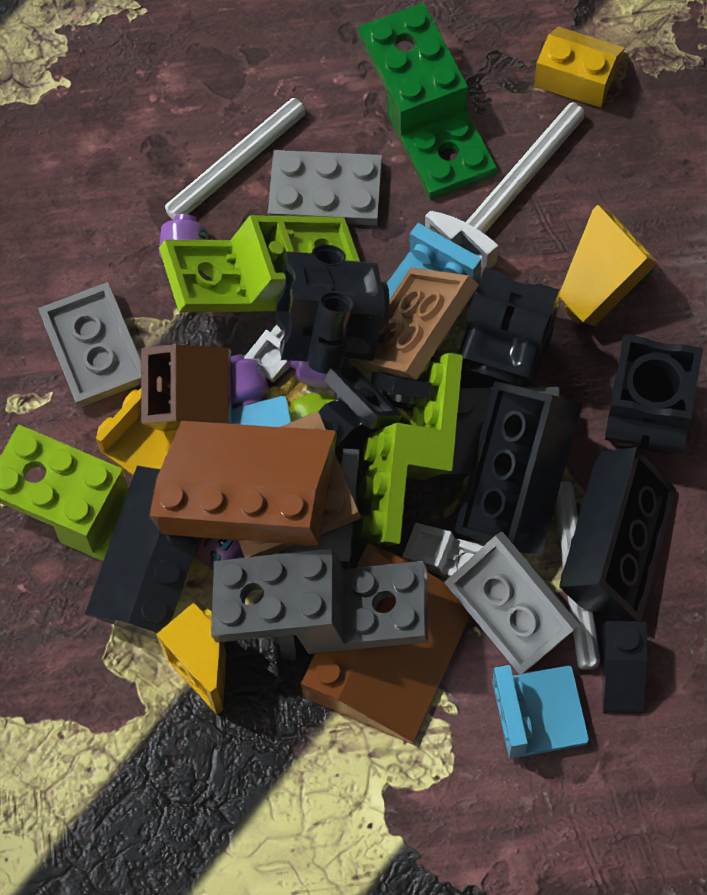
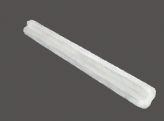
[165,98,305,220]
[466,102,585,233]
[554,481,600,670]

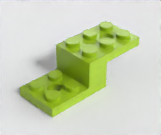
[159,215,360,312]
[355,353,463,549]
[0,424,129,561]

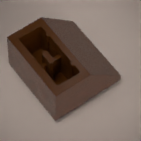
[141,344,232,431]

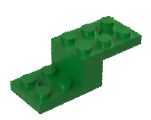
[358,2,497,200]

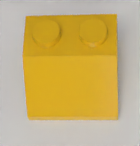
[534,26,625,108]
[156,602,227,715]

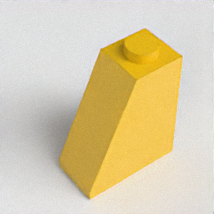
[559,205,659,326]

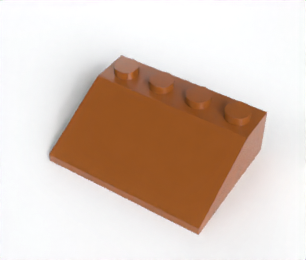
[149,421,337,546]
[301,543,471,745]

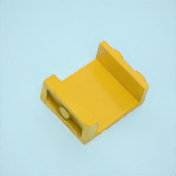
[95,388,177,477]

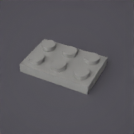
[268,150,382,226]
[38,282,141,408]
[444,532,580,675]

